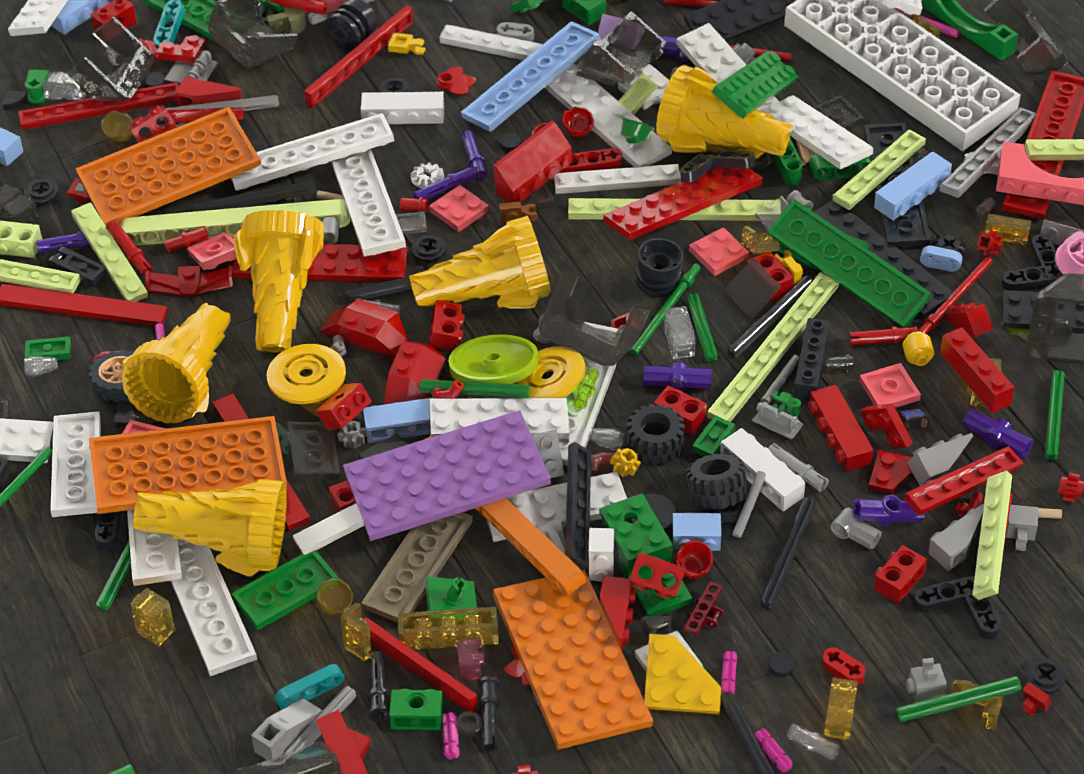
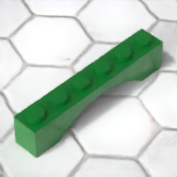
[921,0,1018,61]

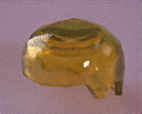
[101,111,133,142]
[316,579,353,616]

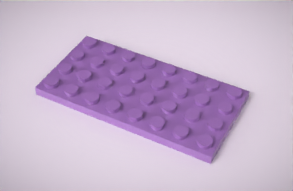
[343,410,551,541]

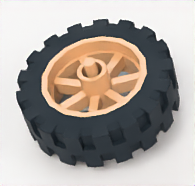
[89,350,135,402]

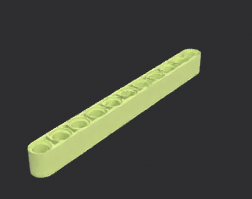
[119,199,350,246]

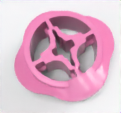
[1055,232,1084,293]

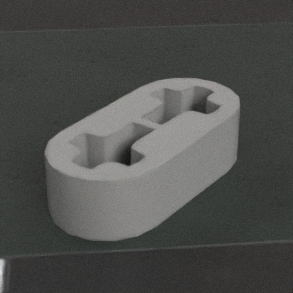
[497,22,534,42]

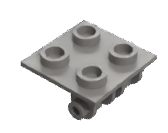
[165,51,218,84]
[531,430,564,478]

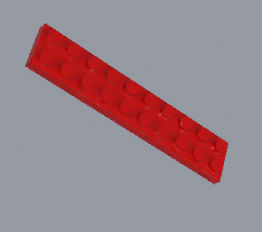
[1002,71,1084,220]

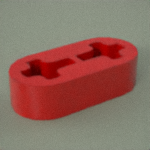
[822,648,865,686]

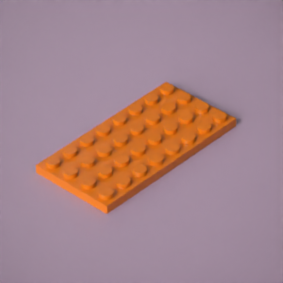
[76,107,261,226]
[89,416,287,514]
[493,570,653,750]

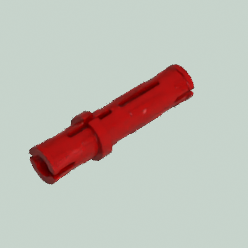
[269,0,327,16]
[105,219,153,276]
[849,326,918,346]

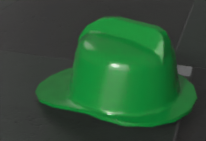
[616,114,655,144]

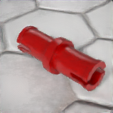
[164,226,209,253]

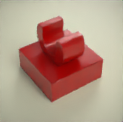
[1022,682,1051,716]

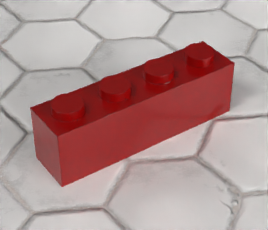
[940,327,1014,413]
[808,385,874,472]

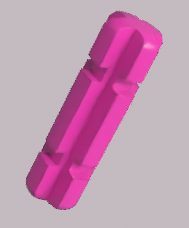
[721,651,737,694]
[442,712,459,760]
[755,729,792,773]

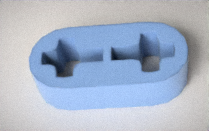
[920,246,963,272]

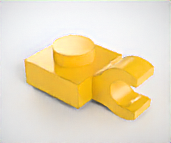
[388,33,425,55]
[775,250,803,287]

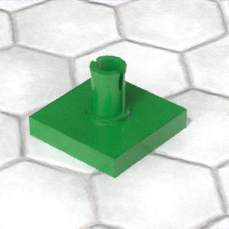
[425,576,478,626]

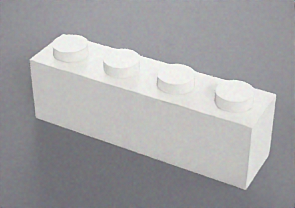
[361,92,444,124]
[720,428,805,511]

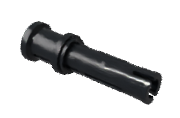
[368,651,390,722]
[478,676,500,752]

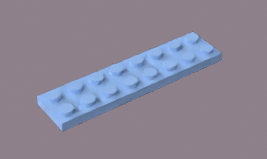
[461,22,601,132]

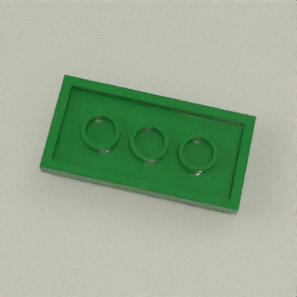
[232,550,340,630]

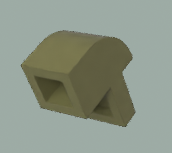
[267,6,306,36]

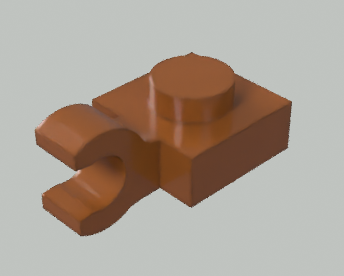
[499,202,537,225]

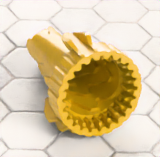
[656,66,793,156]
[233,210,325,352]
[409,216,551,309]
[121,303,231,423]
[133,479,286,577]

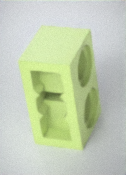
[0,221,42,258]

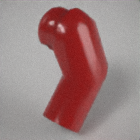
[956,492,983,518]

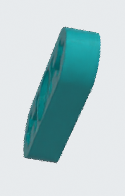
[153,0,185,48]
[275,664,344,710]

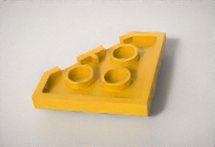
[644,634,721,714]

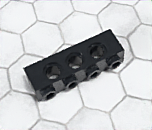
[794,318,830,403]

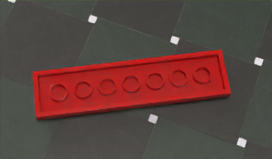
[603,167,762,240]
[232,244,408,282]

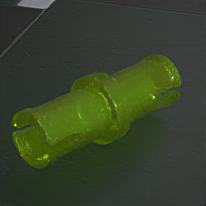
[573,368,600,410]

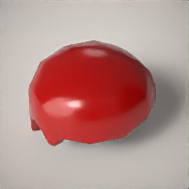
[562,106,594,137]
[675,541,713,580]

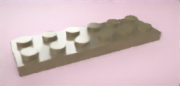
[361,512,472,625]

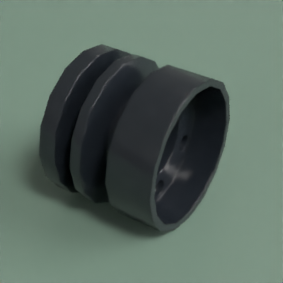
[324,0,378,50]
[635,238,684,296]

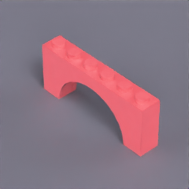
[996,141,1084,205]

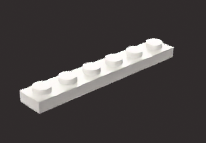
[440,25,543,60]
[554,164,681,194]

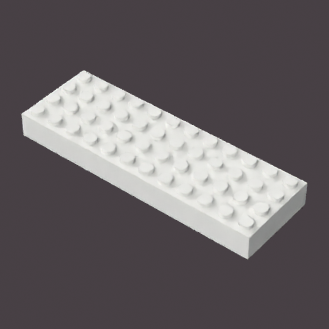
[784,0,1021,151]

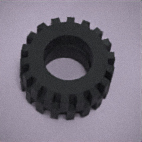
[627,404,684,466]
[686,454,748,509]

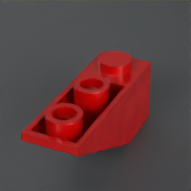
[176,77,242,107]
[600,576,637,652]

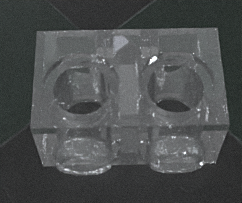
[664,306,695,359]

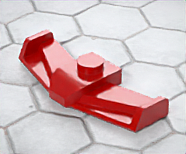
[145,265,233,297]

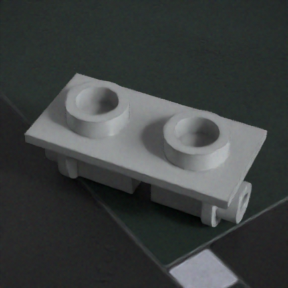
[1040,220,1084,246]
[752,402,803,440]

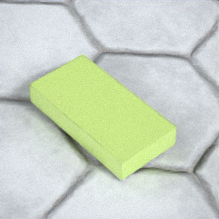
[618,73,658,115]

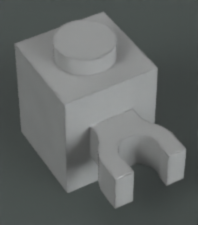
[1006,505,1038,551]
[906,658,947,703]

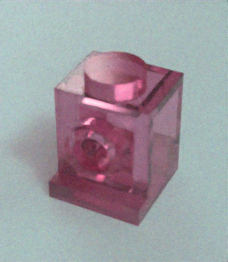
[456,638,485,680]

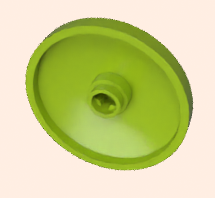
[449,335,539,384]

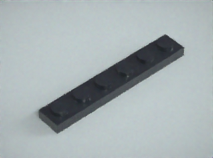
[565,441,591,571]

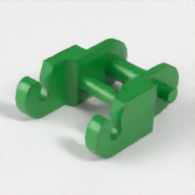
[772,391,801,417]

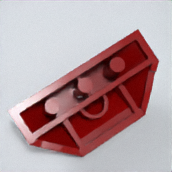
[321,299,408,358]
[383,340,446,405]

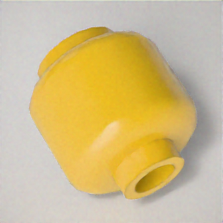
[902,332,934,366]

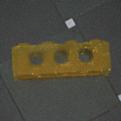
[398,607,498,650]

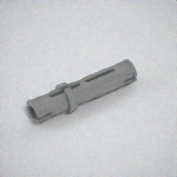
[768,443,829,492]

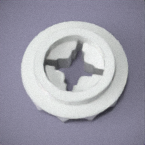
[411,162,444,188]

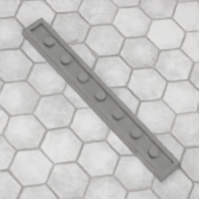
[940,108,1036,198]

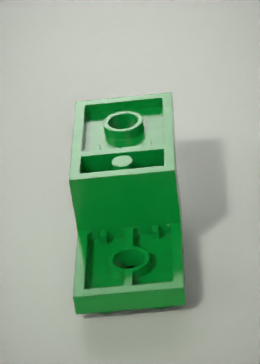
[599,493,692,618]

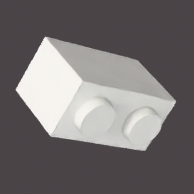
[589,528,614,582]

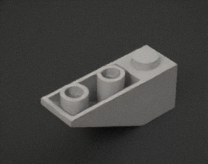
[907,433,973,487]
[929,504,984,571]
[251,698,322,764]

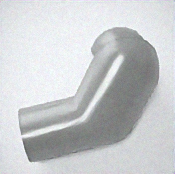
[330,335,346,357]

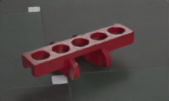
[684,582,724,636]

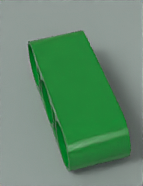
[773,139,802,186]
[809,153,871,181]

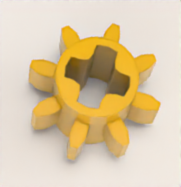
[610,448,641,477]

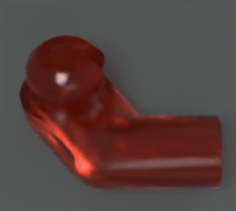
[591,452,616,471]

